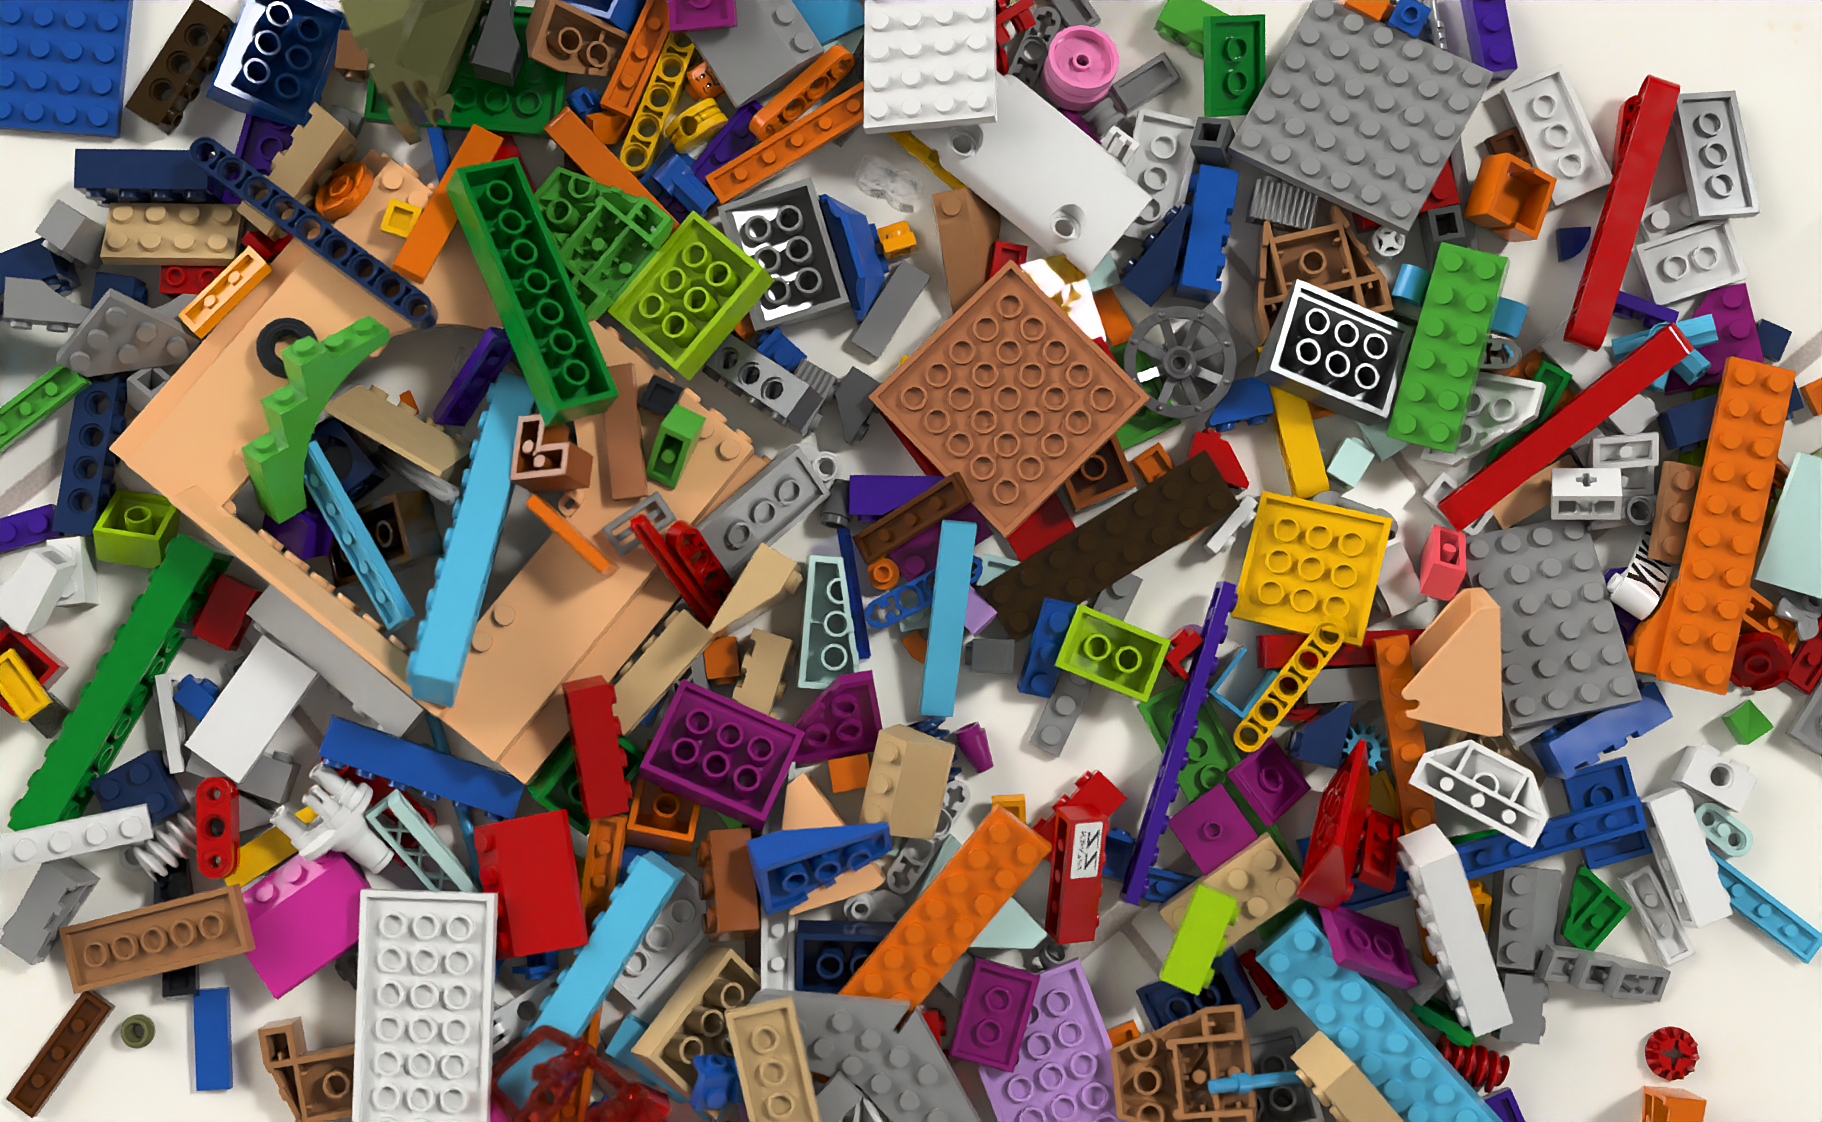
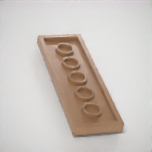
[58,883,256,994]

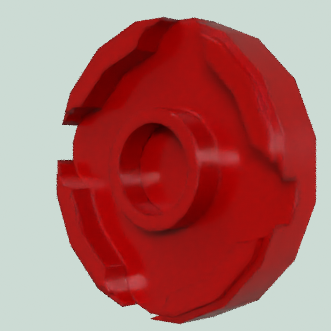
[1729,632,1793,691]

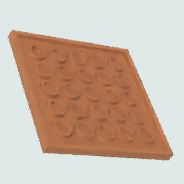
[868,259,1150,539]

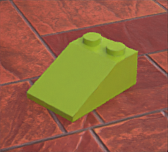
[1054,604,1171,703]

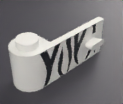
[1606,524,1674,620]

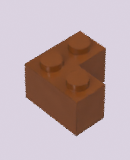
[510,414,593,494]

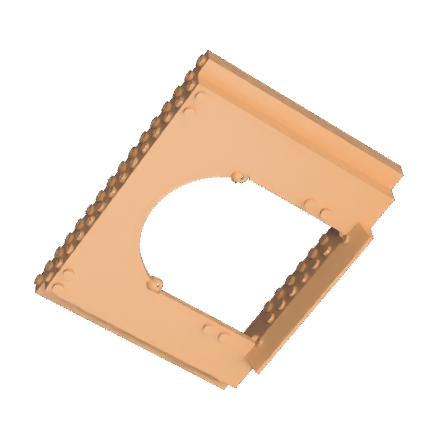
[109,149,772,786]

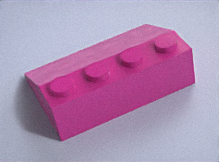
[242,849,372,999]

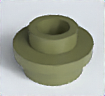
[121,1014,156,1048]

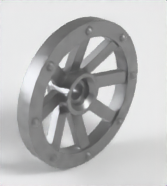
[1123,306,1236,419]

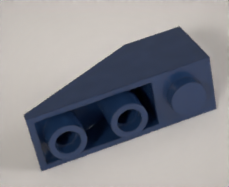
[1119,203,1188,307]

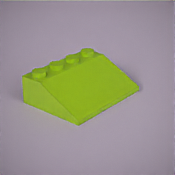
[607,210,775,381]

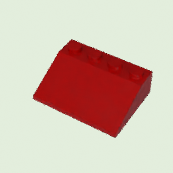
[1296,739,1372,912]
[473,809,589,960]

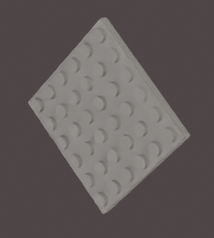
[1227,0,1494,237]

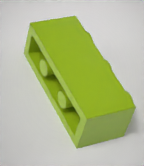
[1159,880,1241,995]

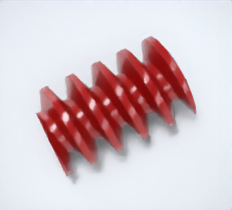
[1435,1032,1510,1094]

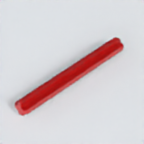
[630,514,718,628]

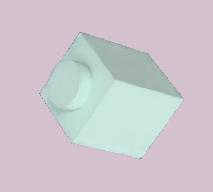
[1325,437,1375,491]

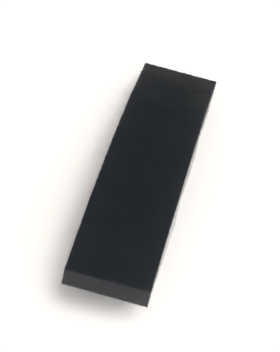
[153,858,200,1000]

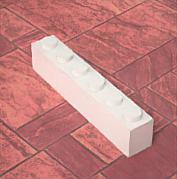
[246,584,429,739]

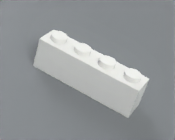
[1532,320,1660,436]
[1640,788,1733,929]

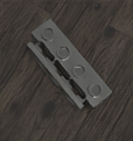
[702,334,823,431]

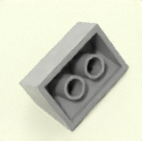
[1488,866,1561,970]

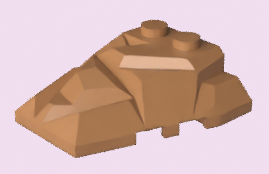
[1110,1004,1257,1122]

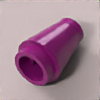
[955,722,994,773]

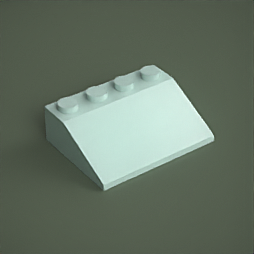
[1752,451,1822,599]

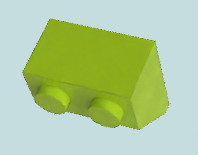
[93,488,181,569]

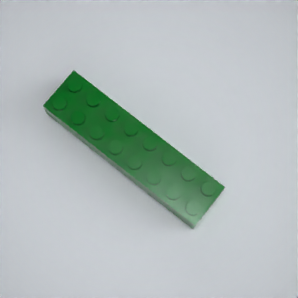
[445,157,619,427]

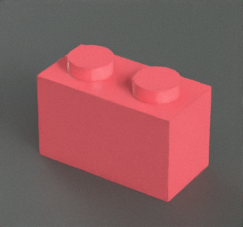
[1420,524,1466,602]

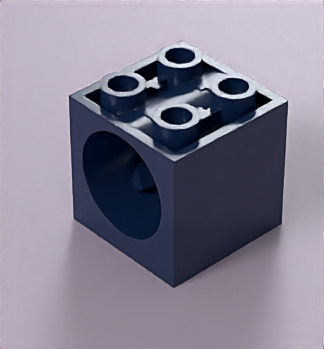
[304,417,391,506]

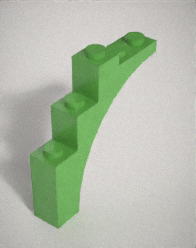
[241,315,391,524]

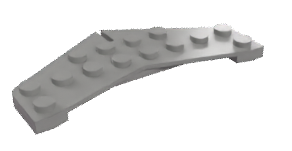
[726,988,982,1122]

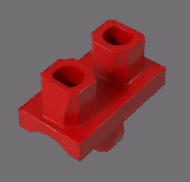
[996,0,1036,48]

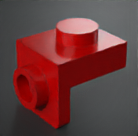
[240,231,293,263]
[1162,626,1204,681]

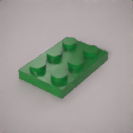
[1203,14,1265,117]

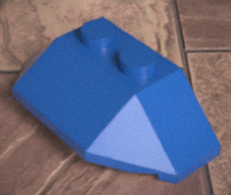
[819,194,889,325]

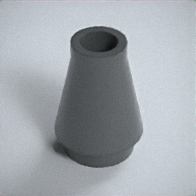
[820,479,852,530]

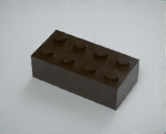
[328,489,444,589]

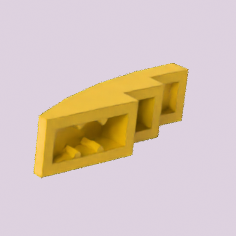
[217,793,330,888]

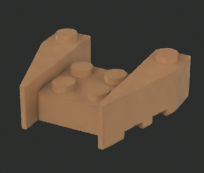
[1252,205,1394,347]
[258,1016,355,1122]

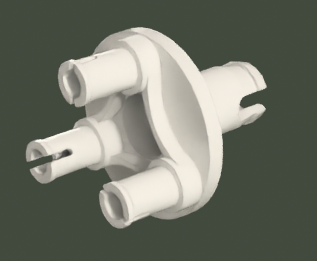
[269,761,394,874]

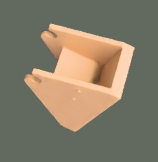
[1402,587,1503,737]
[782,772,886,915]

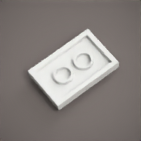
[1632,219,1749,306]

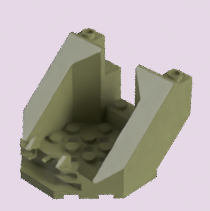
[339,0,487,145]

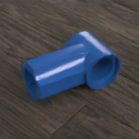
[651,153,718,217]

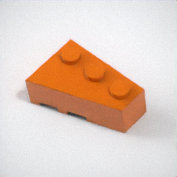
[1642,1086,1707,1122]

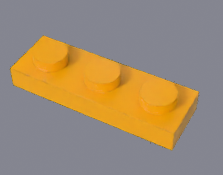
[178,246,273,339]

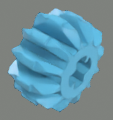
[1339,722,1390,775]

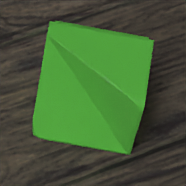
[1721,699,1774,745]

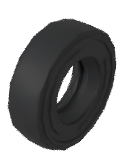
[256,317,319,379]

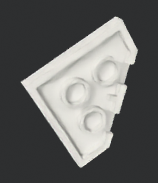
[1421,371,1546,468]

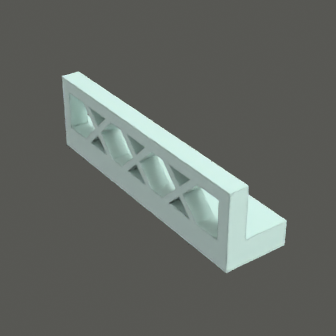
[364,789,482,892]

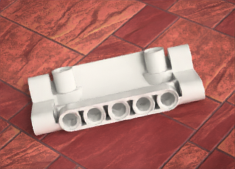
[911,71,1153,277]

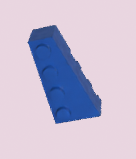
[1170,164,1240,304]
[1530,679,1674,780]

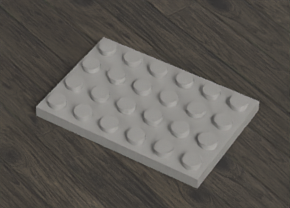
[1465,520,1642,729]

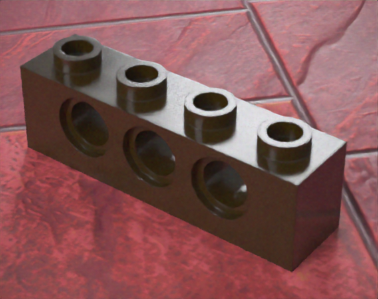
[125,0,234,135]

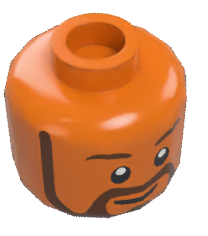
[685,59,727,102]

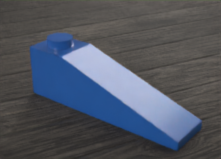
[747,822,892,915]

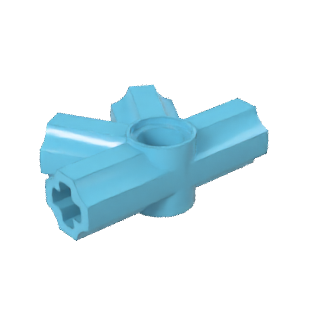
[1611,314,1719,392]

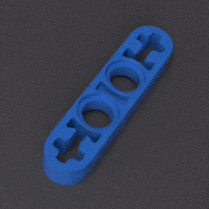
[865,555,983,629]

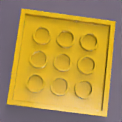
[1231,490,1393,648]

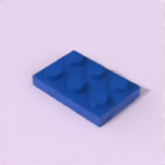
[1561,756,1653,870]

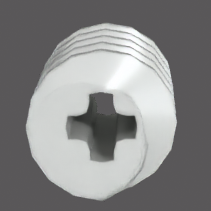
[132,812,197,883]

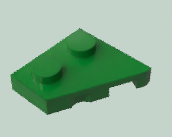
[1560,864,1632,951]
[1410,996,1488,1048]

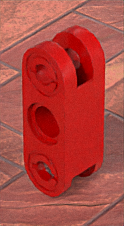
[196,777,240,879]

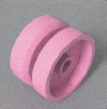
[1040,25,1119,112]

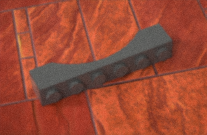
[469,0,523,88]

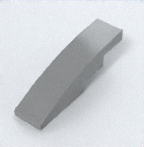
[1536,944,1671,1002]

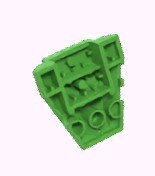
[534,167,674,322]

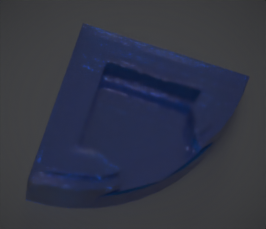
[1555,226,1591,263]

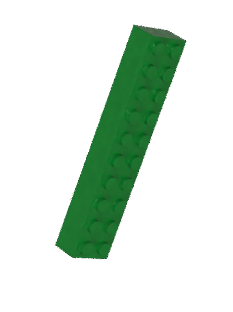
[7,532,234,832]

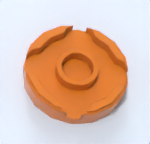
[315,161,374,220]

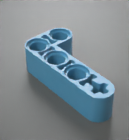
[1391,264,1529,339]

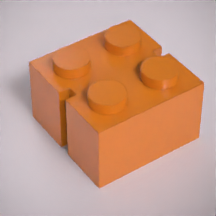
[1463,152,1557,242]

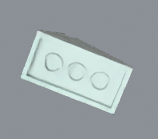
[911,834,1048,949]

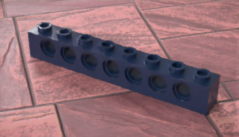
[52,272,148,538]

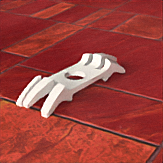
[492,963,571,1054]

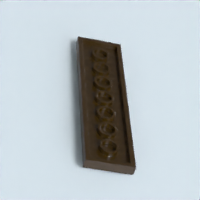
[979,450,1240,643]

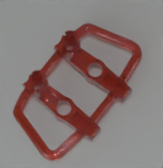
[490,1025,668,1122]

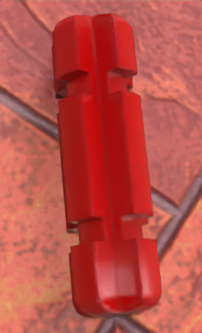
[1239,948,1288,1010]

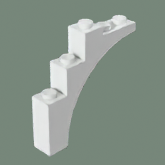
[0,545,77,635]

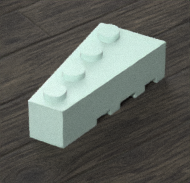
[795,555,860,690]

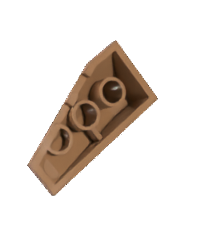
[526,0,660,82]
[932,188,1001,314]

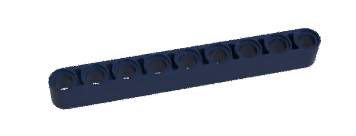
[189,137,438,330]

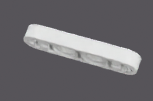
[887,780,970,893]

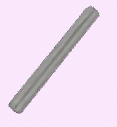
[374,444,459,505]

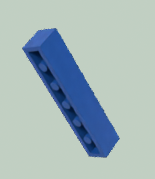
[318,714,525,822]

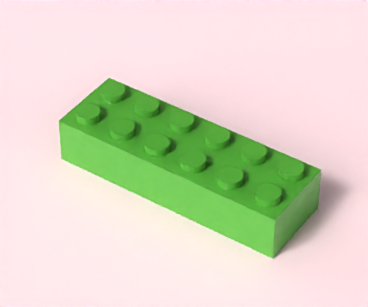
[1386,242,1511,454]

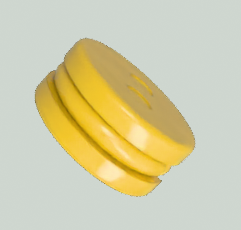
[664,98,728,154]

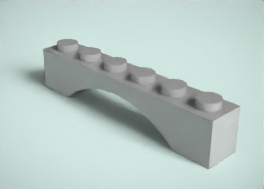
[3,277,216,344]

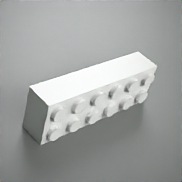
[1396,823,1514,1037]

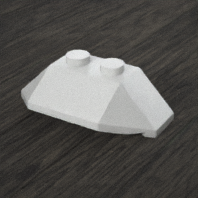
[1408,739,1549,848]

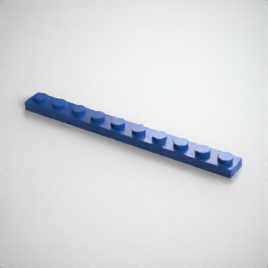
[1339,794,1647,911]

